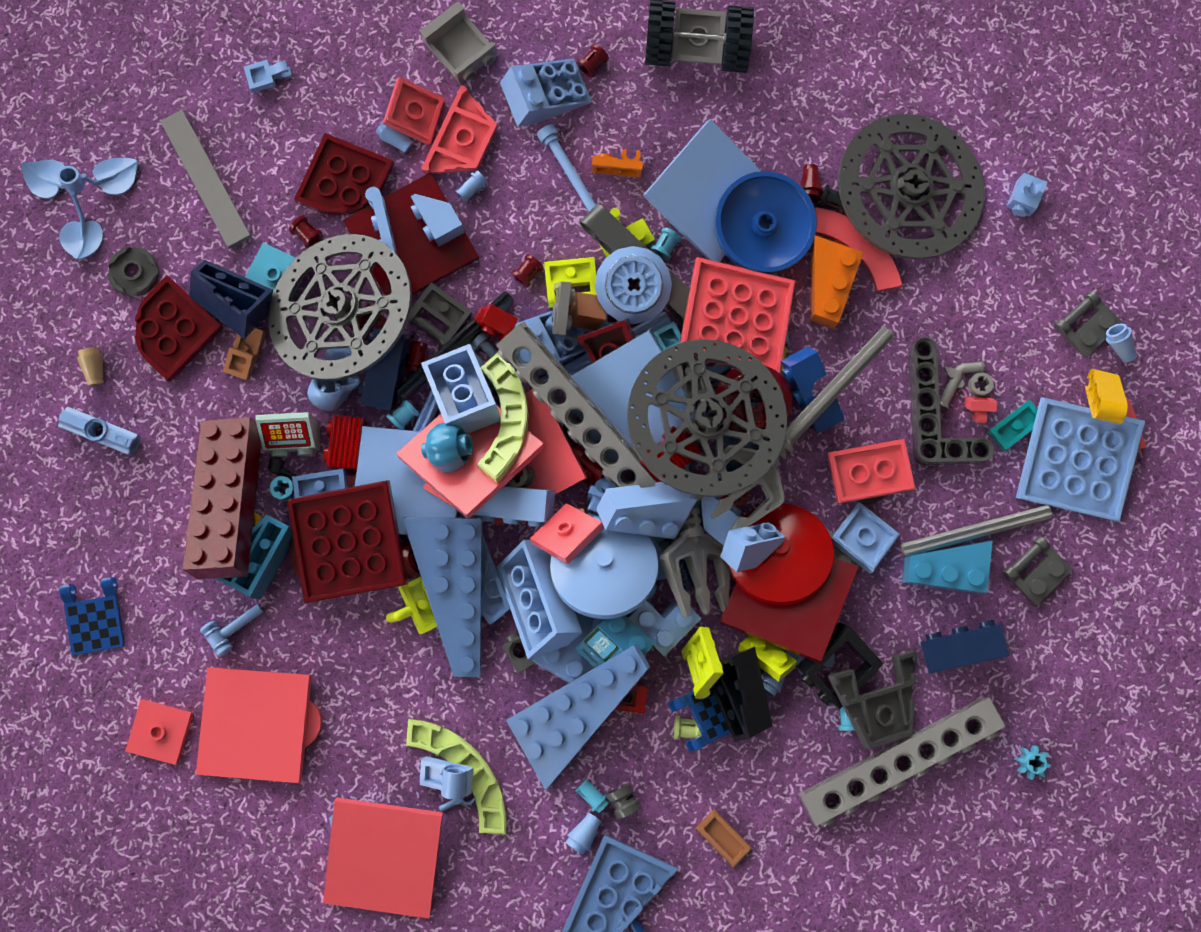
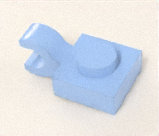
[244,60,292,93]

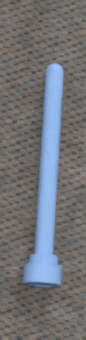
[537,124,596,211]

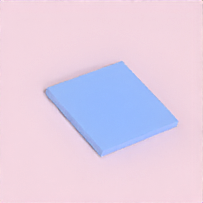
[643,119,761,262]
[564,330,696,461]
[1016,397,1145,522]
[355,426,458,535]

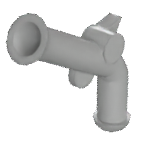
[940,361,986,411]

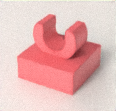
[965,396,998,423]

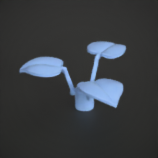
[22,158,138,260]

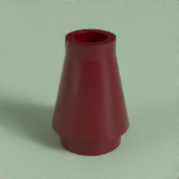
[800,164,823,203]

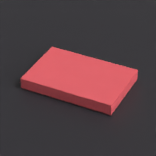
[827,439,916,504]

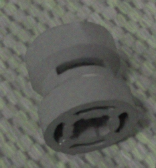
[606,783,641,819]

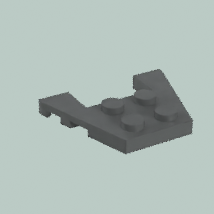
[828,651,917,749]

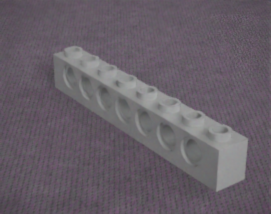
[496,322,657,488]
[798,697,1005,827]

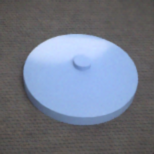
[550,516,658,619]

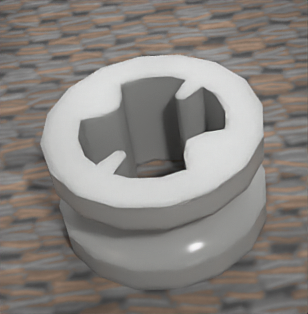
[968,372,994,397]

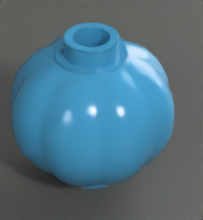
[421,423,473,473]

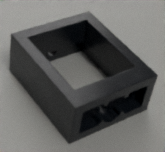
[796,622,884,709]

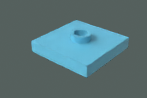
[245,242,302,300]

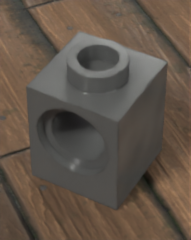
[502,631,535,673]

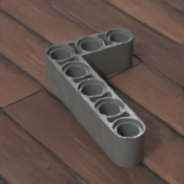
[908,337,994,465]

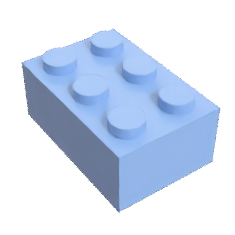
[421,344,501,434]

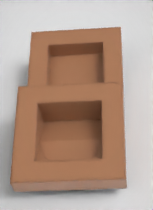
[223,327,267,380]

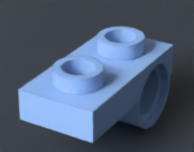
[419,756,473,799]

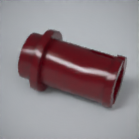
[405,341,428,374]

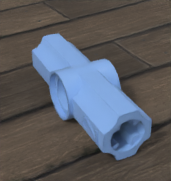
[58,407,140,456]

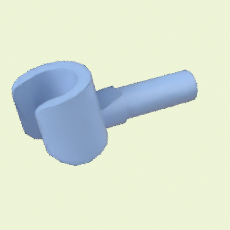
[439,798,475,812]

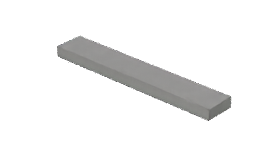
[160,110,252,249]

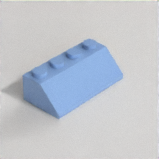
[496,540,583,659]

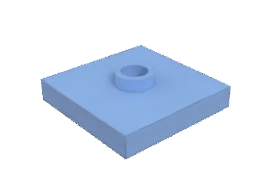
[831,502,900,574]

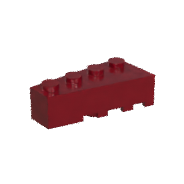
[576,318,636,363]

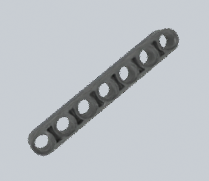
[580,204,690,324]

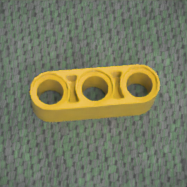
[1085,369,1128,425]

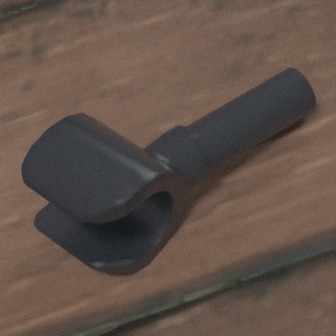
[268,458,298,480]

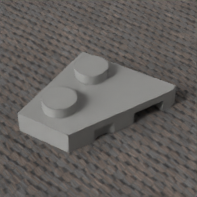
[552,281,575,336]

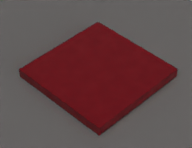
[343,172,480,304]
[287,480,408,604]
[720,557,859,664]

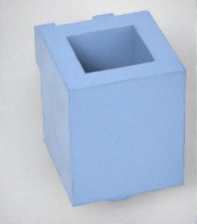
[1006,173,1048,217]

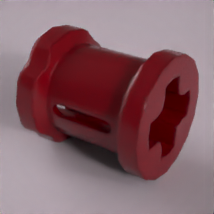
[576,44,609,78]
[289,215,323,249]
[511,254,544,288]

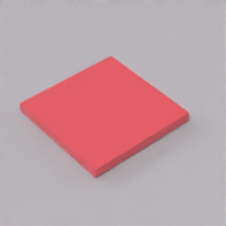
[680,257,795,374]
[494,389,588,526]
[396,405,545,519]
[196,667,312,783]
[323,798,443,919]

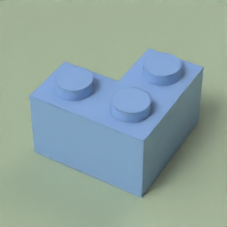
[626,599,702,656]

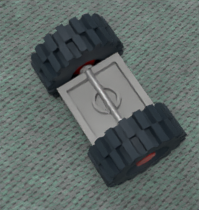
[645,0,754,73]

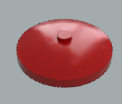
[728,503,834,606]

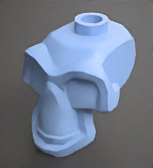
[307,348,362,411]

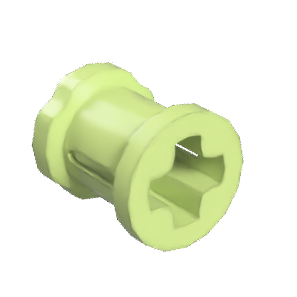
[674,715,701,740]

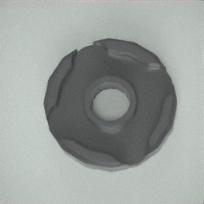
[107,247,159,297]

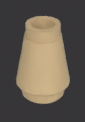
[77,347,104,386]

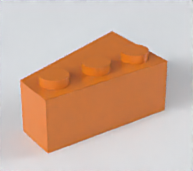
[810,235,864,329]

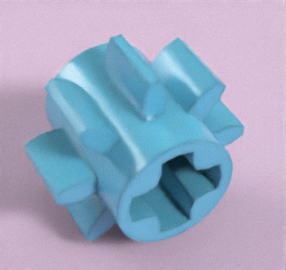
[1014,745,1051,780]

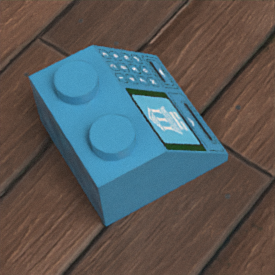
[575,615,655,668]

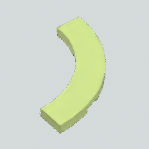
[477,352,529,483]
[406,719,506,835]

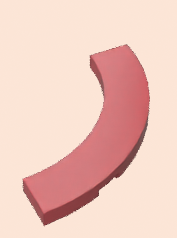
[814,207,903,292]

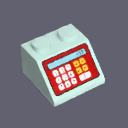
[256,412,320,458]

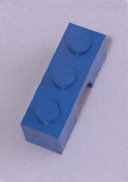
[781,347,845,433]

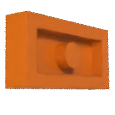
[592,149,643,178]

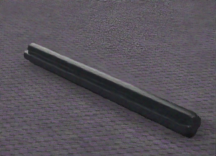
[396,291,514,401]

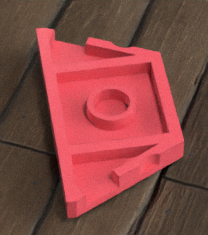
[421,85,498,174]

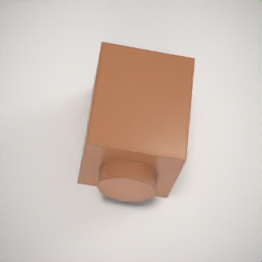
[568,292,606,330]

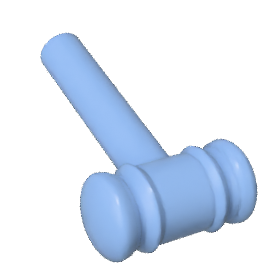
[200,604,264,657]

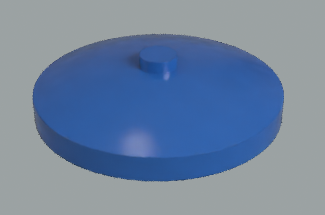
[714,171,817,274]

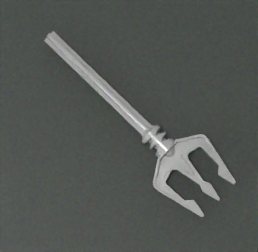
[695,326,895,530]
[659,466,730,617]

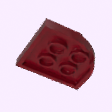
[294,133,395,216]
[135,275,224,382]

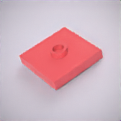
[383,77,445,145]
[530,503,604,564]
[125,699,194,765]

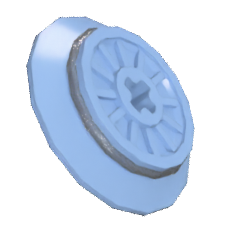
[595,246,672,324]

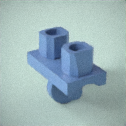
[586,478,616,517]

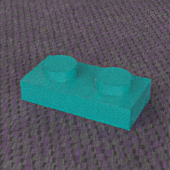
[987,399,1038,452]

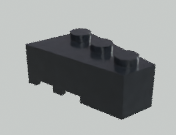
[711,647,773,742]

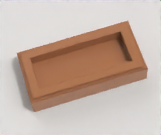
[695,809,753,868]

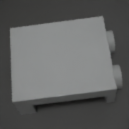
[420,1,498,84]

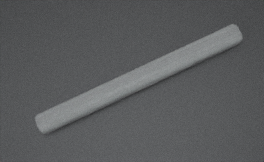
[901,505,1052,557]

